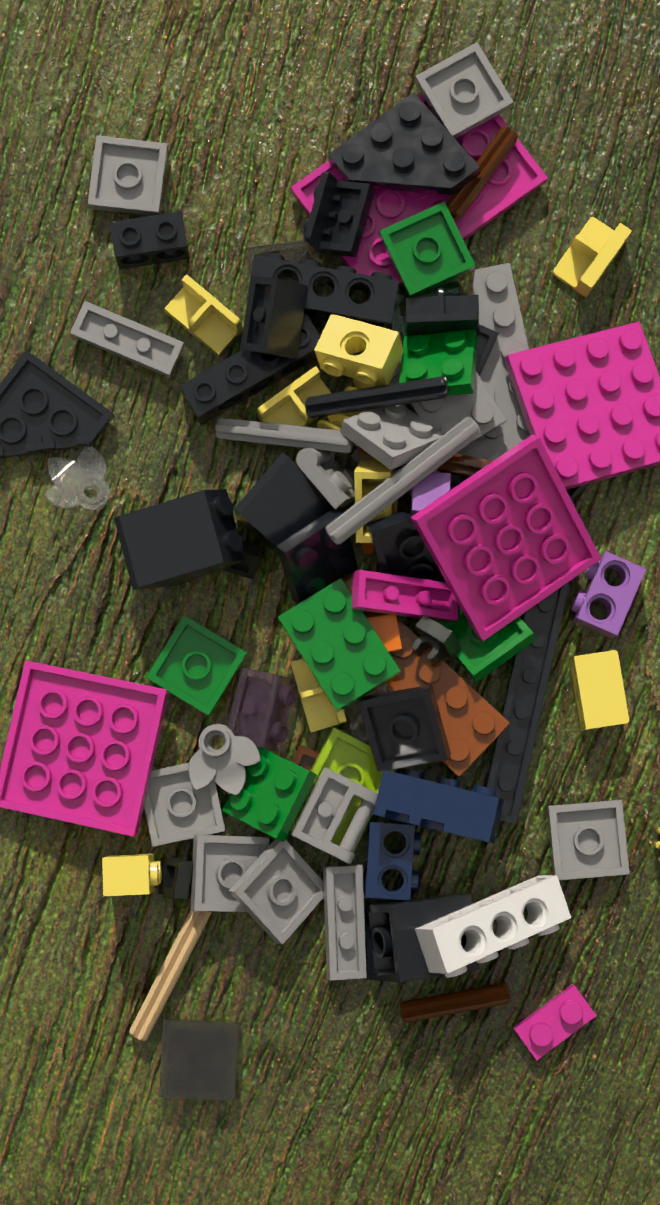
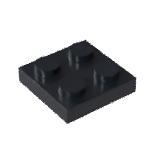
[276,508,358,604]
[358,684,451,772]

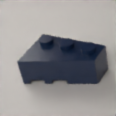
[373,768,504,844]

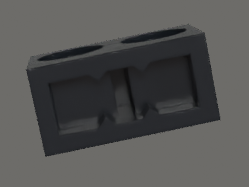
[110,211,190,270]

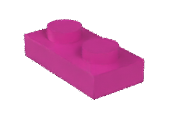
[513,984,596,1060]

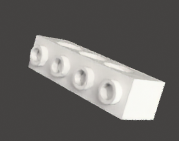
[415,875,571,978]

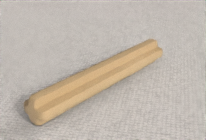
[129,910,212,1041]

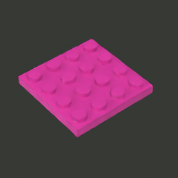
[504,321,660,490]
[410,434,601,641]
[0,660,169,837]

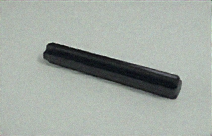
[305,376,449,418]

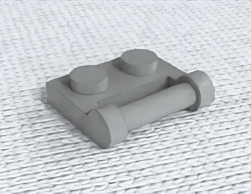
[296,448,355,509]
[291,767,378,864]

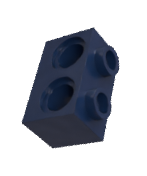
[364,822,421,901]

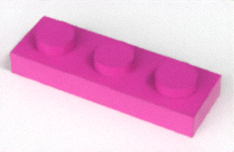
[352,570,458,623]

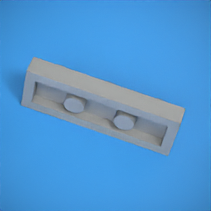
[70,301,185,378]
[323,864,367,981]

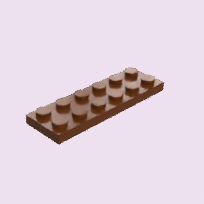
[343,574,510,778]

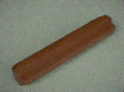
[446,126,518,220]
[400,983,510,1023]

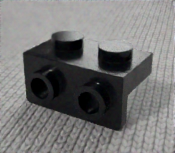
[304,172,375,257]

